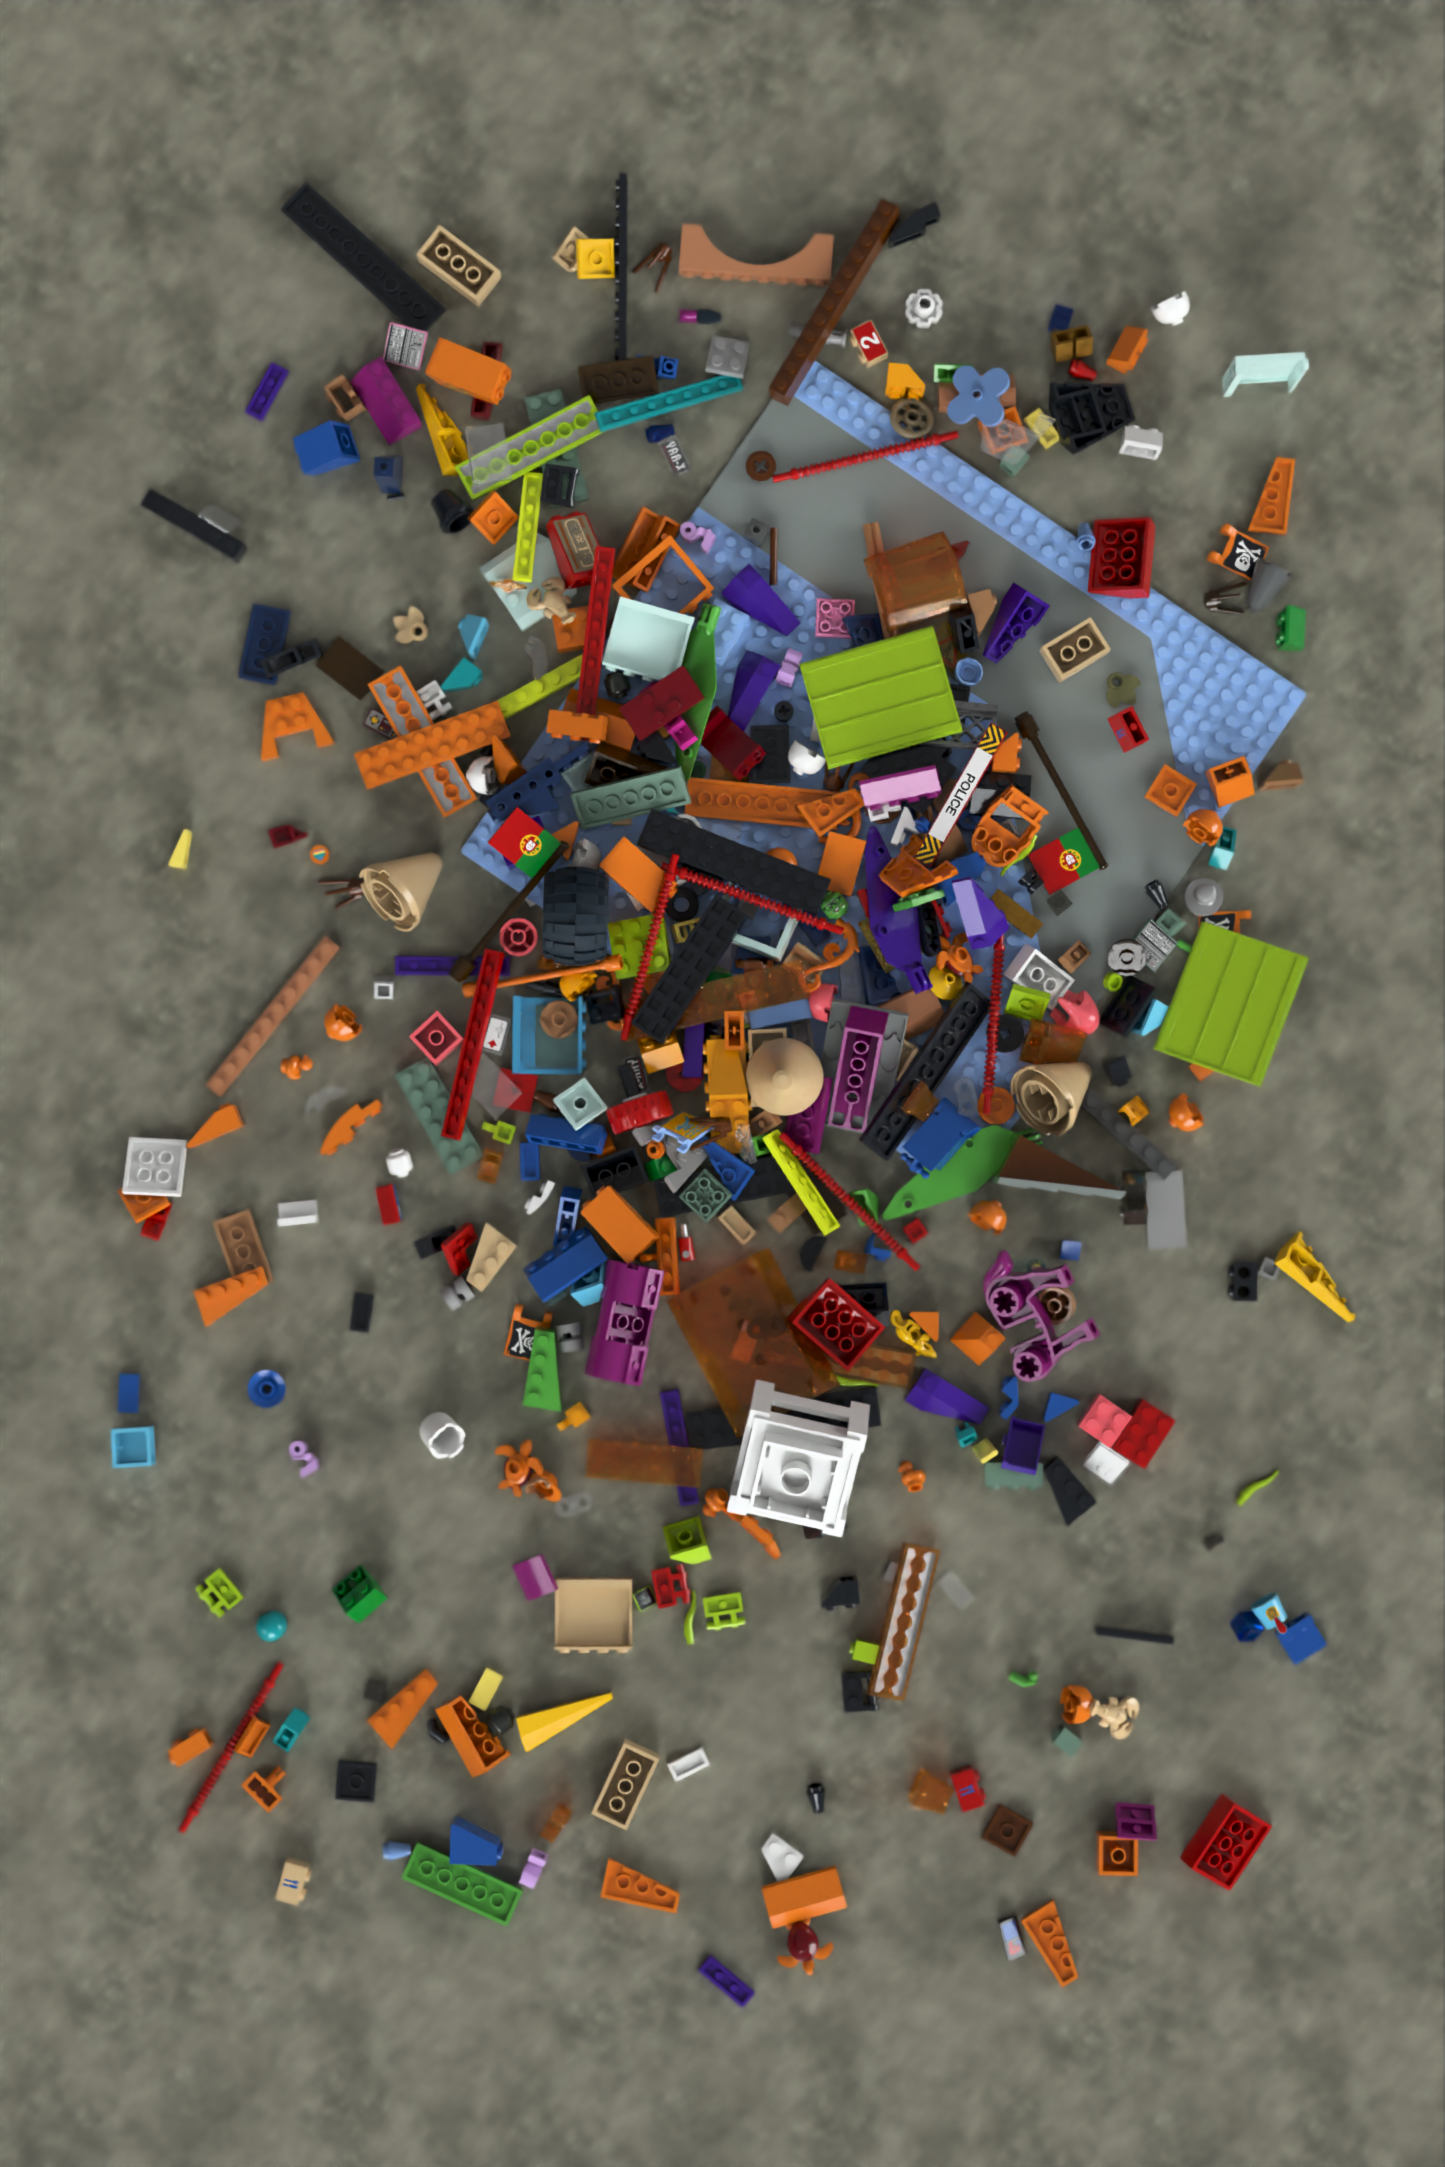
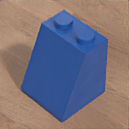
[293,420,361,476]
[934,851,986,908]
[449,1816,503,1866]

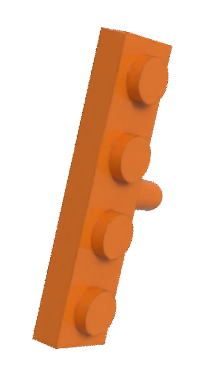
[640,1217,680,1296]

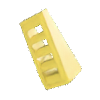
[168,829,192,869]
[670,917,701,944]
[972,1438,998,1464]

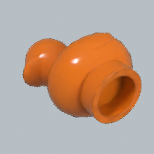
[280,1055,313,1080]
[897,1461,926,1492]
[702,1488,729,1517]

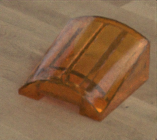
[863,531,967,632]

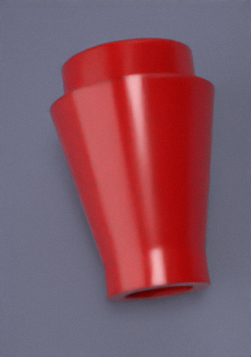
[1067,359,1097,382]

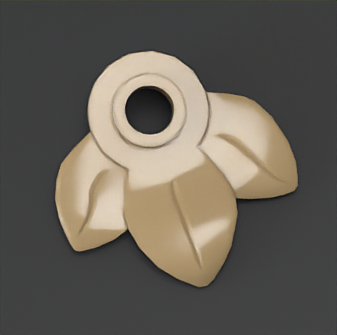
[393,606,428,644]

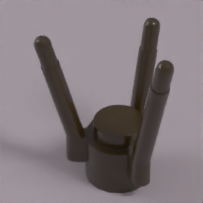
[1204,582,1246,615]

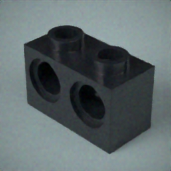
[1228,1262,1258,1301]

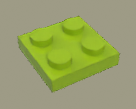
[1003,984,1051,1024]

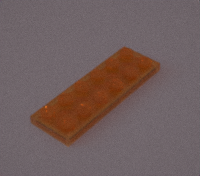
[585,1438,704,1488]

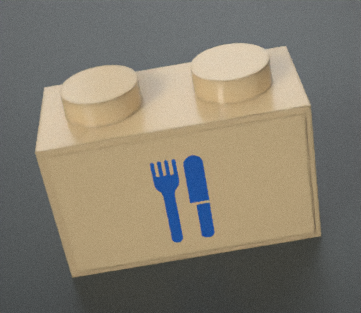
[275,1857,312,1906]

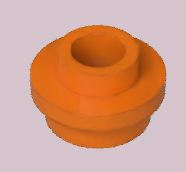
[647,1140,665,1159]

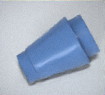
[1077,523,1096,551]
[383,1841,411,1861]

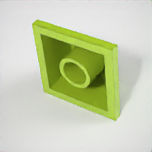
[662,1516,712,1564]

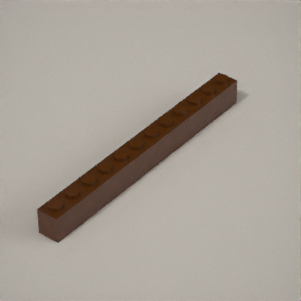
[768,199,900,406]

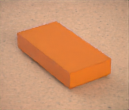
[234,1716,271,1758]

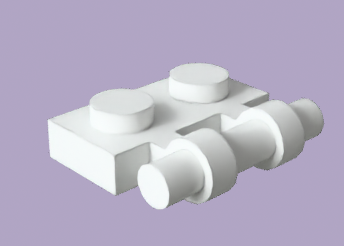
[416,680,453,720]

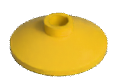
[928,965,962,1000]

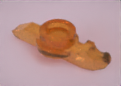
[490,579,527,593]

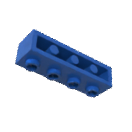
[525,1114,608,1155]

